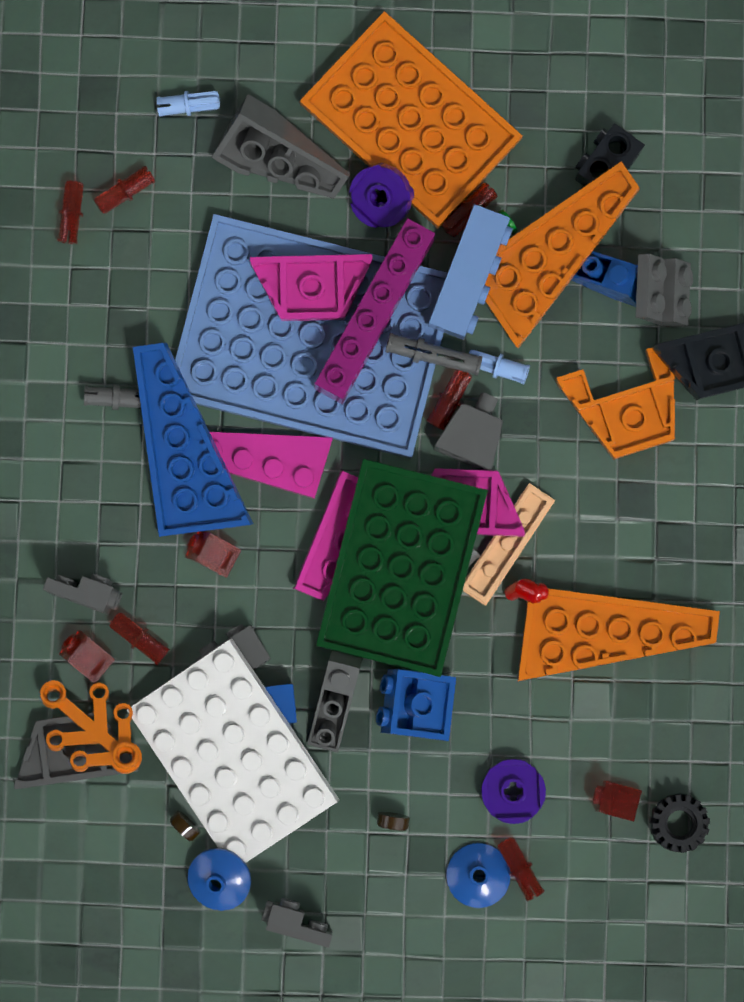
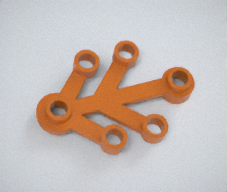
[40,680,142,774]

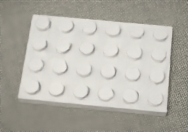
[127,639,340,863]

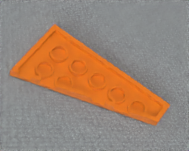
[485,161,640,349]
[517,588,720,681]

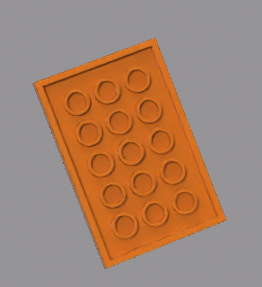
[300,11,523,229]

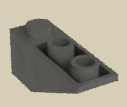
[307,650,363,753]

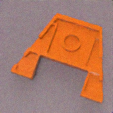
[555,347,675,460]

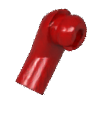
[505,578,549,604]

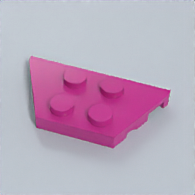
[250,254,373,321]
[431,468,526,537]

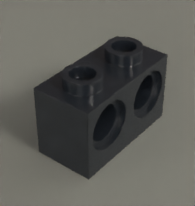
[575,123,645,187]

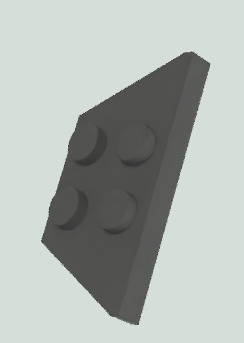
[14,713,139,789]

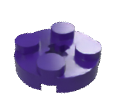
[350,163,414,228]
[481,759,546,824]

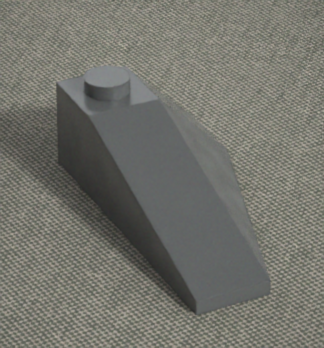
[211,94,350,199]

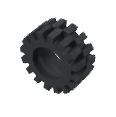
[649,794,710,853]

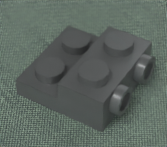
[635,254,693,327]
[43,573,123,615]
[261,897,332,948]

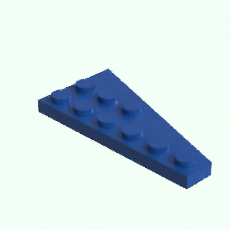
[133,343,254,537]

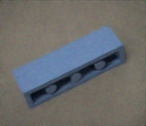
[428,204,513,340]

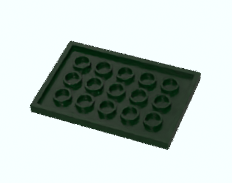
[316,459,488,677]

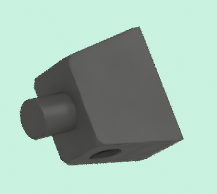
[434,393,503,471]

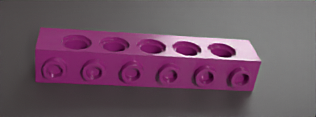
[314,218,435,405]

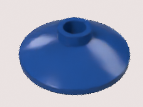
[446,843,511,908]
[188,848,251,911]

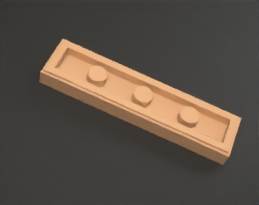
[463,483,555,606]

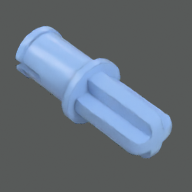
[157,91,220,117]
[469,350,530,385]

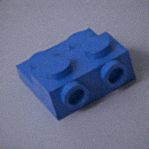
[376,669,456,741]

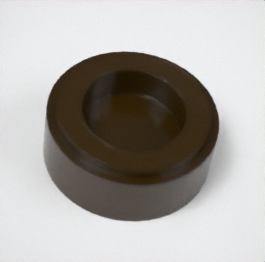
[170,810,201,841]
[377,812,410,831]

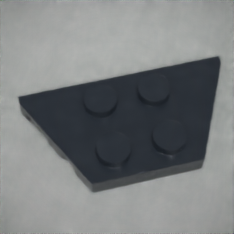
[653,323,744,400]

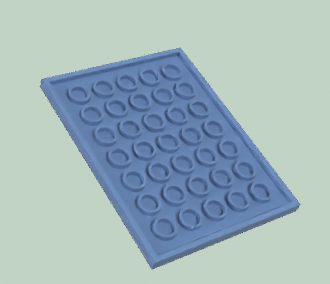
[175,214,448,459]

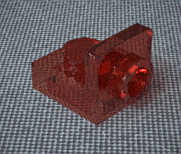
[185,531,241,578]
[59,630,115,684]
[592,780,642,822]

